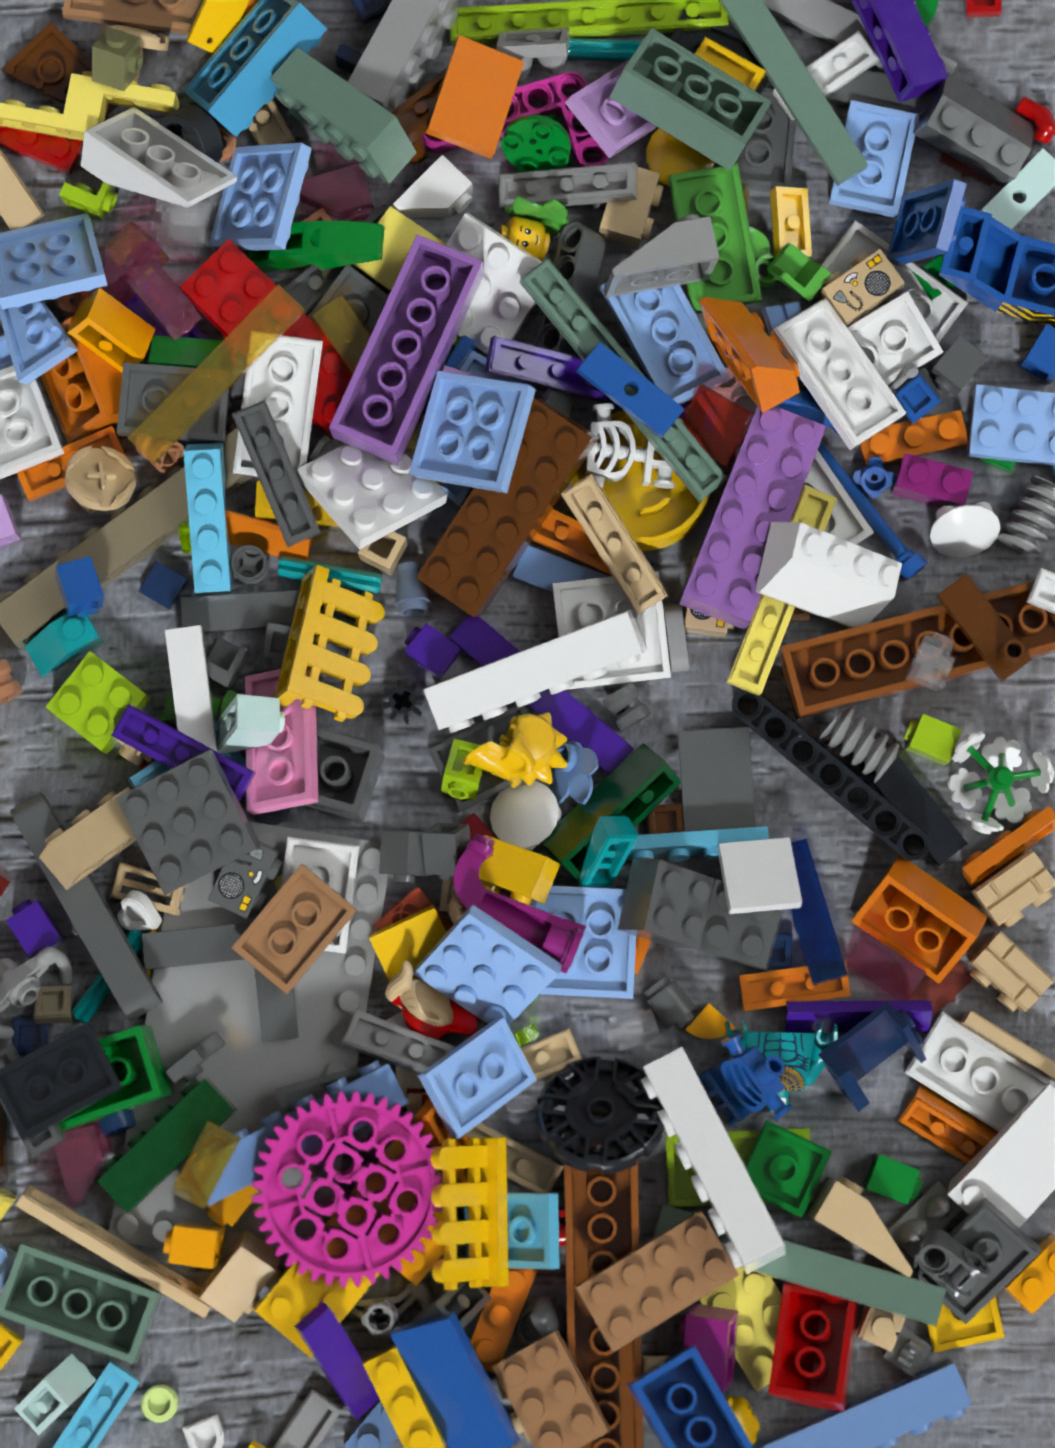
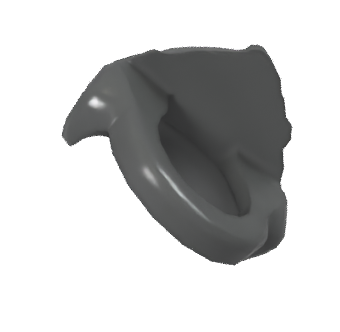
[516,1295,567,1347]

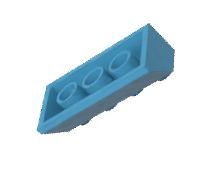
[183,0,327,137]

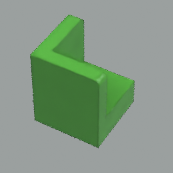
[766,243,831,302]

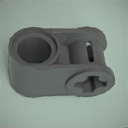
[918,1229,990,1300]

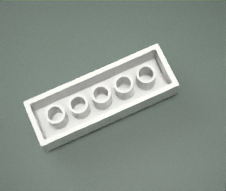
[424,610,646,733]
[641,1047,786,1274]

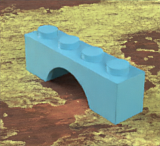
[183,443,234,593]

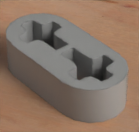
[663,604,689,673]

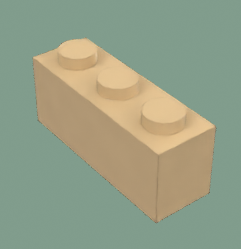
[39,787,136,890]

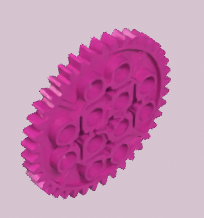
[251,1090,443,1287]

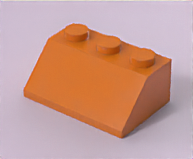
[699,297,800,413]
[41,317,122,444]
[851,854,988,984]

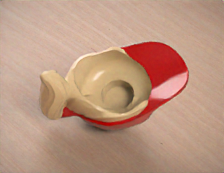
[385,961,477,1040]

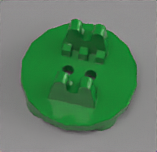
[501,114,572,172]

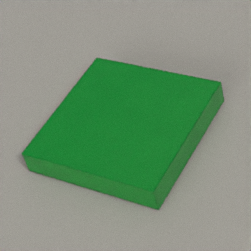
[744,1120,832,1218]

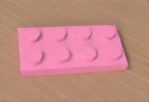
[245,668,318,815]

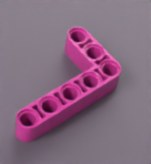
[423,72,608,167]

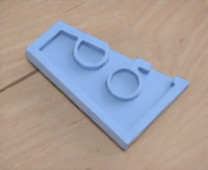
[0,300,78,385]

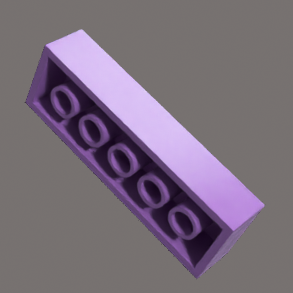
[329,234,484,465]
[680,406,826,630]

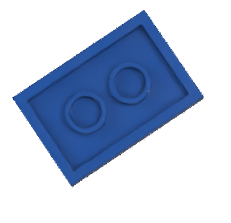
[886,179,967,266]

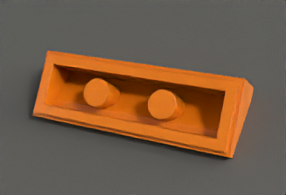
[226,510,314,561]
[898,1084,999,1164]

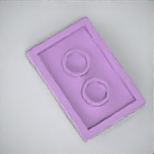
[565,59,657,158]

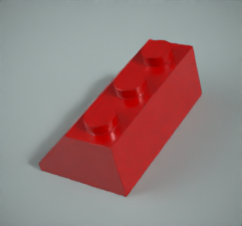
[768,1283,859,1411]

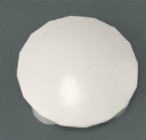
[930,502,1000,558]
[490,780,562,851]

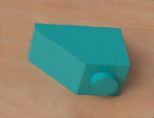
[24,614,104,677]

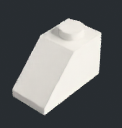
[393,155,473,218]

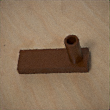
[392,68,447,164]
[936,573,1032,682]

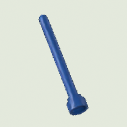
[818,442,928,581]

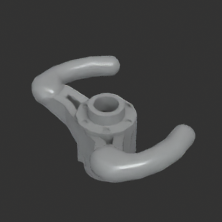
[0,946,73,1040]
[340,1281,434,1337]

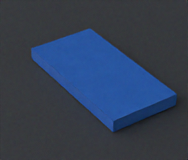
[390,1312,520,1448]

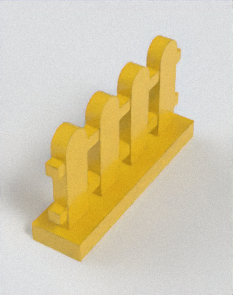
[274,565,385,722]
[430,1137,509,1290]

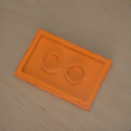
[425,35,524,159]

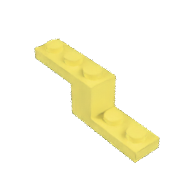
[0,71,179,141]

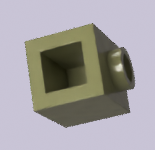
[92,27,143,91]

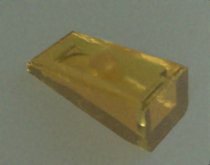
[171,1122,241,1208]

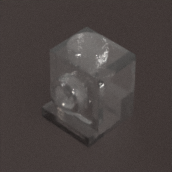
[905,633,955,693]

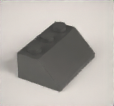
[913,72,1035,187]

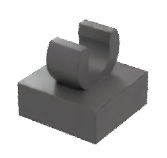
[881,1326,933,1377]

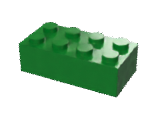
[58,1025,173,1133]

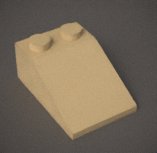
[807,1176,913,1278]

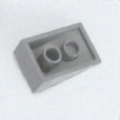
[604,215,719,298]

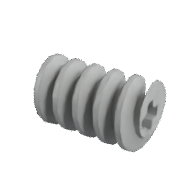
[998,476,1055,554]
[819,707,899,784]

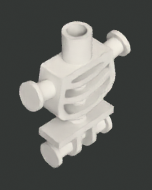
[584,403,675,493]

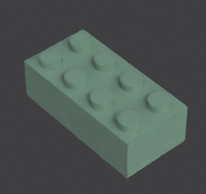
[610,28,772,171]
[270,47,417,183]
[0,1241,162,1364]

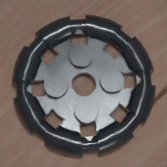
[535,1056,665,1174]

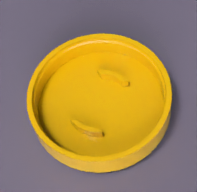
[570,410,711,551]

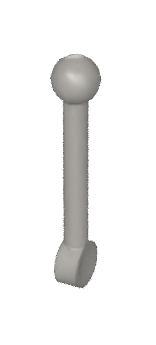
[889,363,919,393]

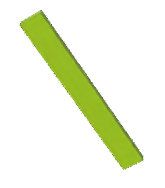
[450,0,729,46]

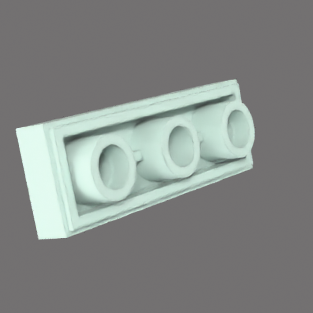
[981,148,1055,230]

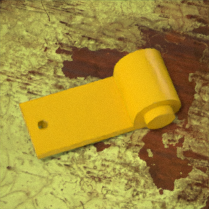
[186,0,250,54]

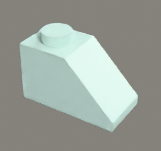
[218,694,285,753]
[14,1354,97,1436]

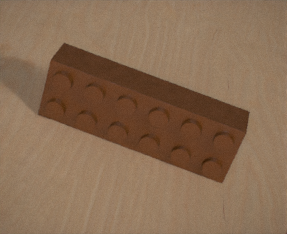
[416,397,599,618]

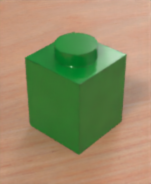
[863,1153,922,1205]

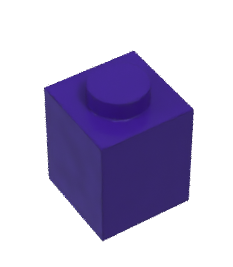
[404,623,461,681]
[6,899,65,957]

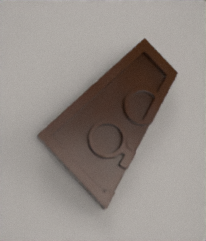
[1,22,118,118]

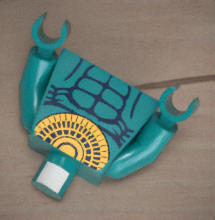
[724,1019,838,1113]

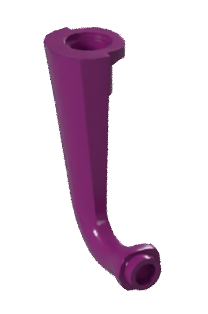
[454,834,586,974]

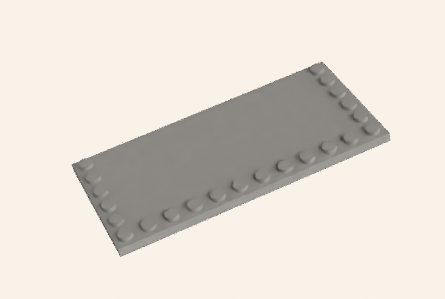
[109,821,389,1269]

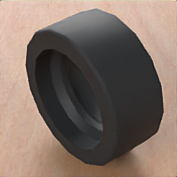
[159,105,223,163]

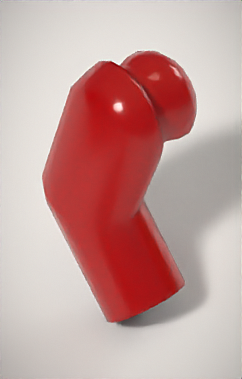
[1016,96,1055,144]

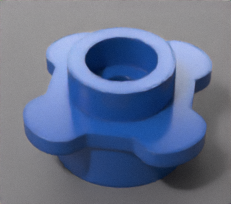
[853,456,896,498]

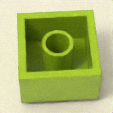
[45,651,151,755]

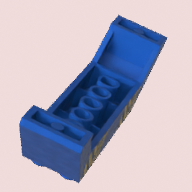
[939,207,1055,327]

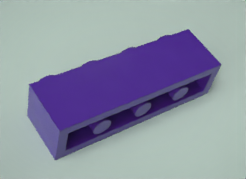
[851,0,949,103]

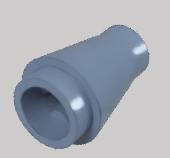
[395,562,430,617]

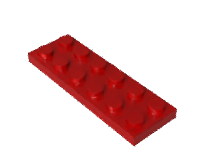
[178,239,357,440]

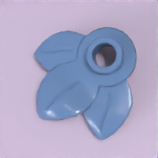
[550,741,598,805]

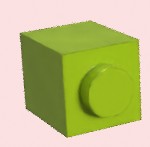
[903,714,962,766]

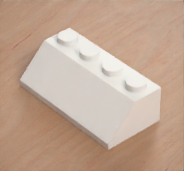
[755,522,902,628]

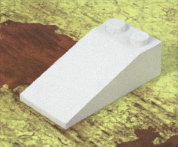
[81,107,237,208]
[948,1082,1055,1227]

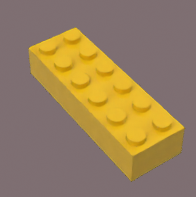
[253,1139,443,1359]

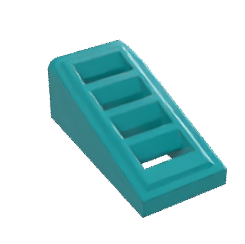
[578,816,639,887]

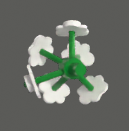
[948,731,1054,834]

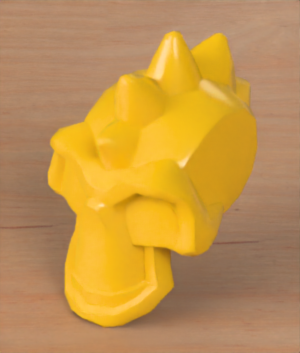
[462,712,567,788]

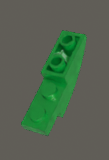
[247,221,385,273]

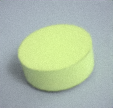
[141,1384,179,1423]

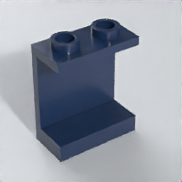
[818,1001,927,1112]

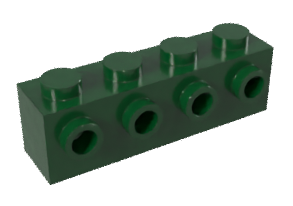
[541,743,682,881]
[97,1078,238,1213]

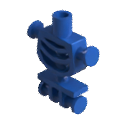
[698,1032,793,1127]

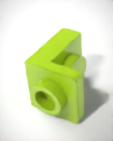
[59,182,118,221]
[441,739,483,800]

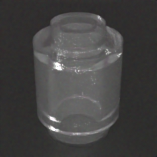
[603,1007,659,1052]

